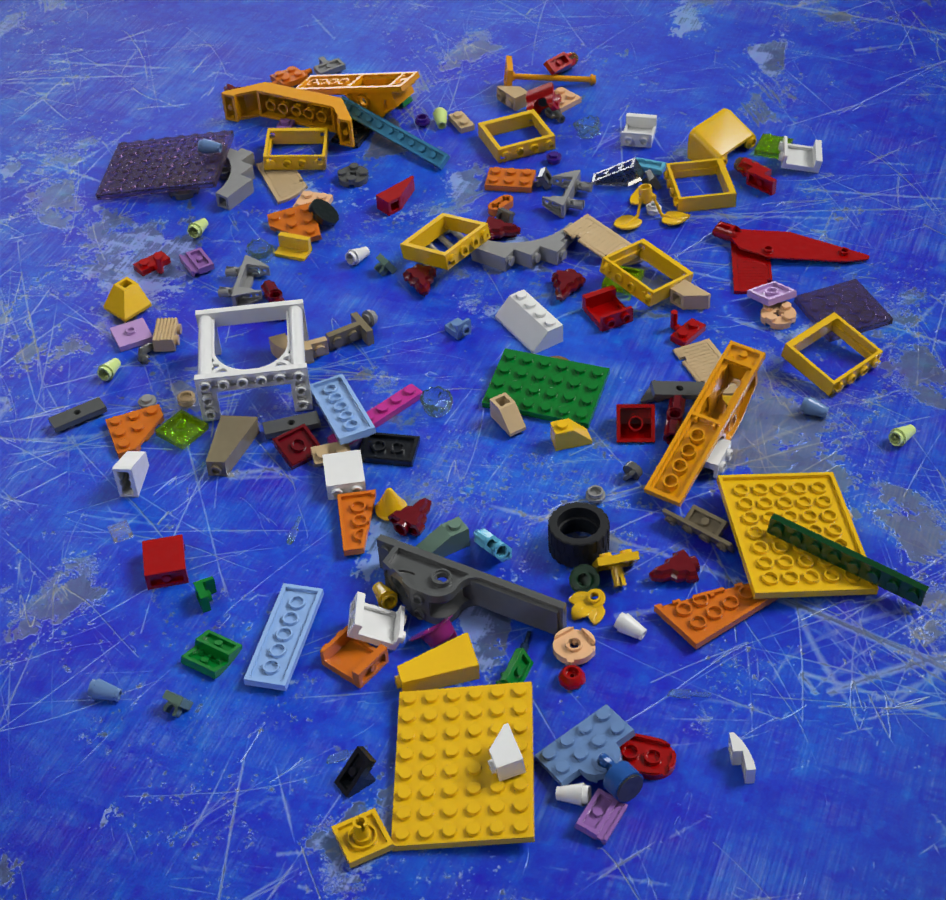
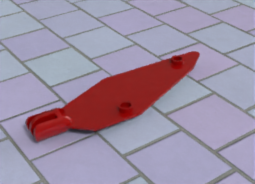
[712,221,869,262]

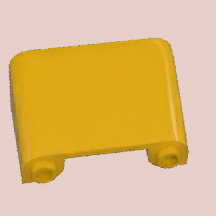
[687,108,756,166]

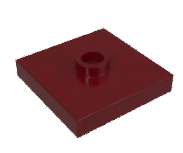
[272,423,321,470]

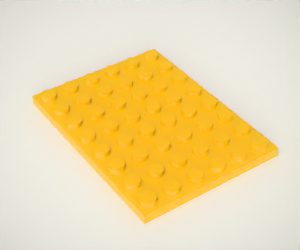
[716,472,879,599]
[391,681,535,852]

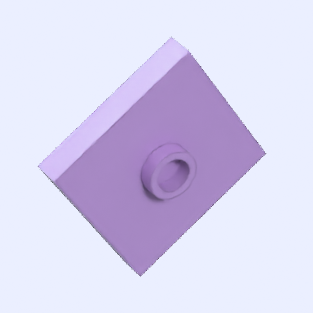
[747,281,797,307]
[110,317,153,352]

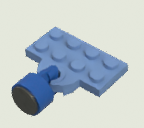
[534,704,644,802]

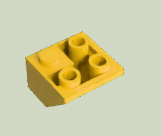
[103,277,152,322]

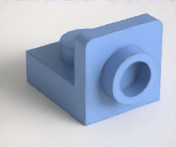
[444,318,472,340]

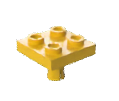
[592,549,640,588]
[331,808,394,869]

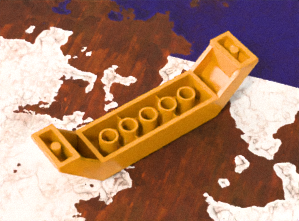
[221,82,355,147]

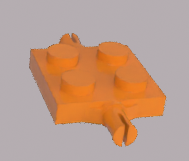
[270,66,312,87]

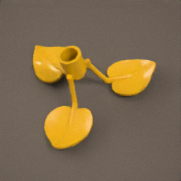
[613,184,691,230]

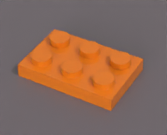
[485,167,536,193]

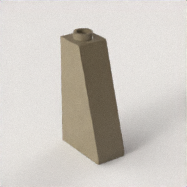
[206,415,260,476]

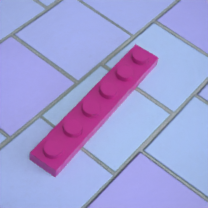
[327,384,424,446]

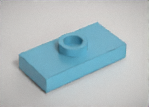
[631,157,666,175]

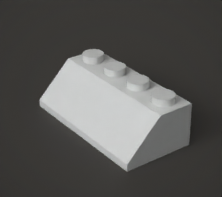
[495,289,563,354]

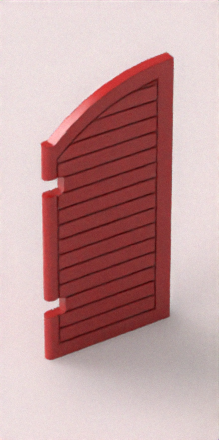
[731,241,773,294]

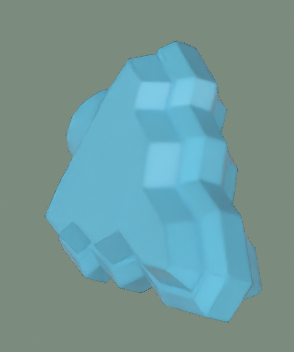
[473,528,512,562]

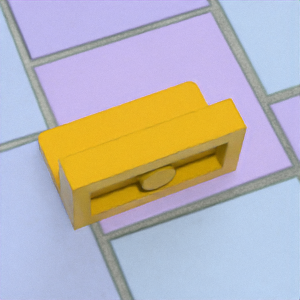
[274,232,312,261]

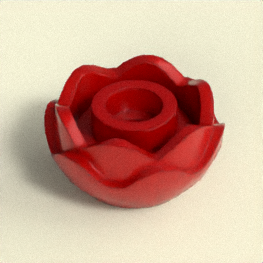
[558,665,586,690]

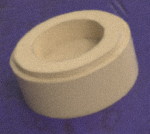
[177,390,196,407]

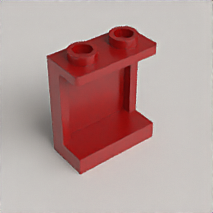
[582,285,633,332]
[142,534,189,590]

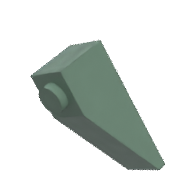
[416,516,470,557]

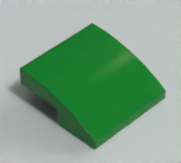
[181,629,242,679]

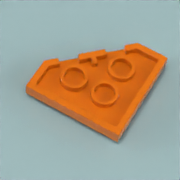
[267,202,322,242]
[105,404,164,459]

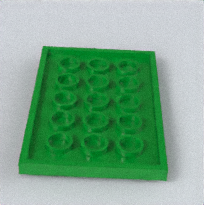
[482,348,610,429]

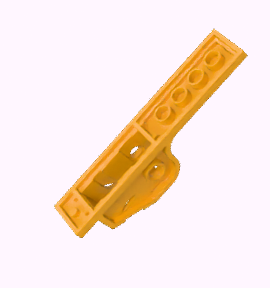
[296,71,420,118]
[644,340,766,507]

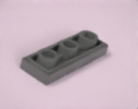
[650,381,705,400]
[48,397,107,433]
[262,411,321,439]

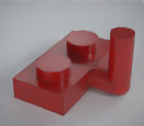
[133,251,171,276]
[670,310,706,346]

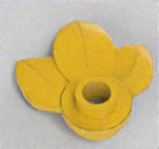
[568,588,606,626]

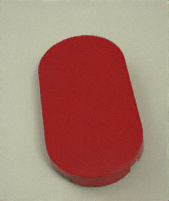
[619,733,676,780]

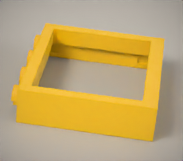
[478,109,556,163]
[263,128,329,170]
[663,158,737,212]
[400,213,491,270]
[599,238,694,307]
[781,312,883,396]

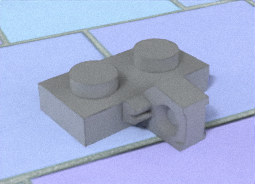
[314,57,346,75]

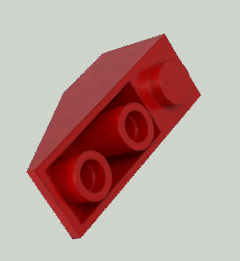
[376,176,415,216]

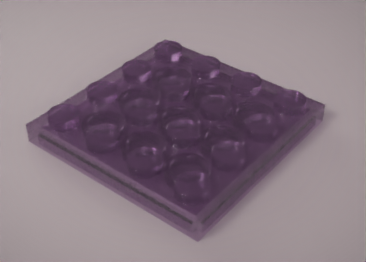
[794,279,893,342]

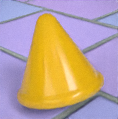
[375,488,407,521]

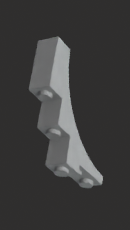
[212,145,255,210]
[471,222,577,272]

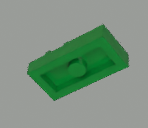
[496,648,533,684]

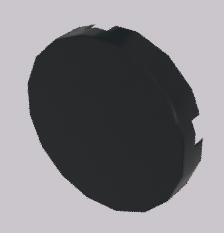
[309,199,339,226]

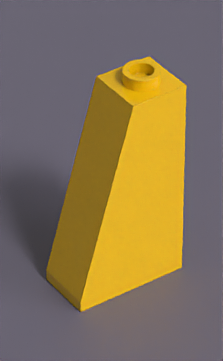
[394,633,480,691]

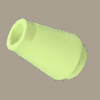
[433,107,447,129]
[187,218,209,238]
[97,358,121,381]
[888,424,916,446]

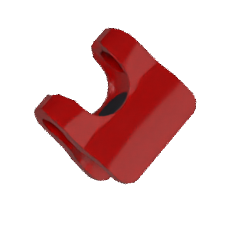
[526,82,561,115]

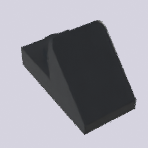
[334,746,376,798]

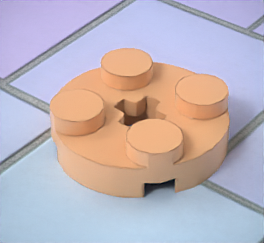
[760,301,796,330]
[553,627,596,666]

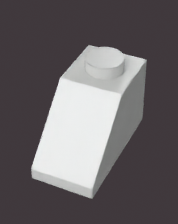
[488,723,526,782]

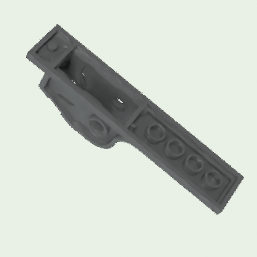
[377,534,567,635]

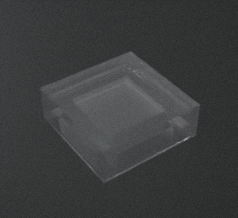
[107,520,133,544]

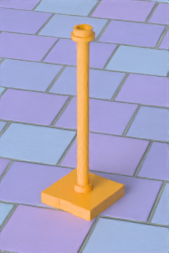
[504,56,596,86]

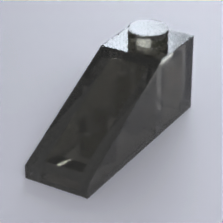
[592,158,644,186]

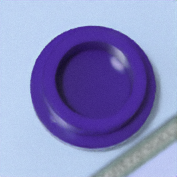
[415,114,430,127]
[546,151,562,165]

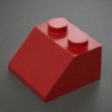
[616,404,655,442]

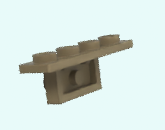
[662,504,735,553]

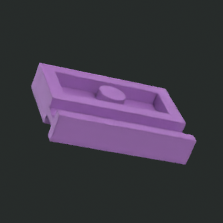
[179,247,215,277]
[575,788,628,845]

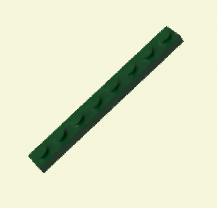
[767,513,929,606]

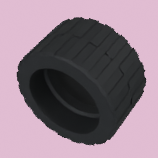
[548,502,610,568]

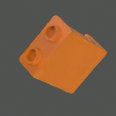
[320,625,389,689]

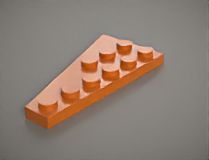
[654,582,779,649]

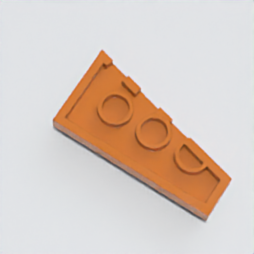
[337,489,376,556]

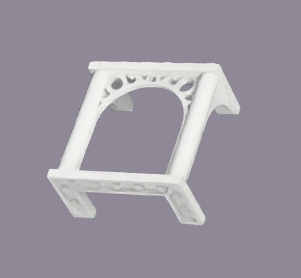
[194,299,313,422]

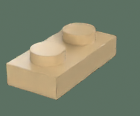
[448,111,475,134]
[310,442,351,467]

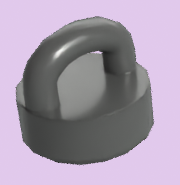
[623,461,643,481]

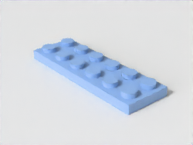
[310,374,376,445]
[244,583,324,691]

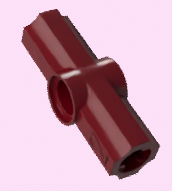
[261,280,286,321]
[663,395,686,445]

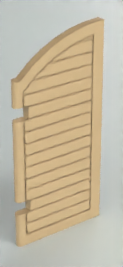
[256,160,308,204]
[563,214,644,266]
[672,338,737,396]

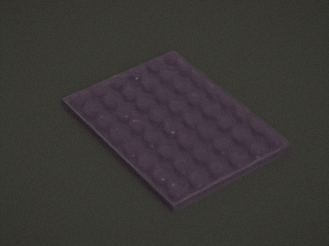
[96,130,234,200]

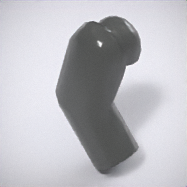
[545,108,565,123]
[138,343,154,364]

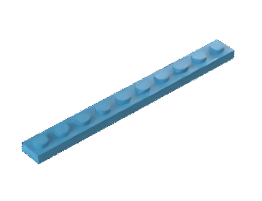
[341,96,451,170]

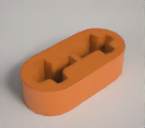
[488,194,514,216]

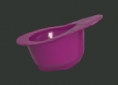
[409,614,457,648]

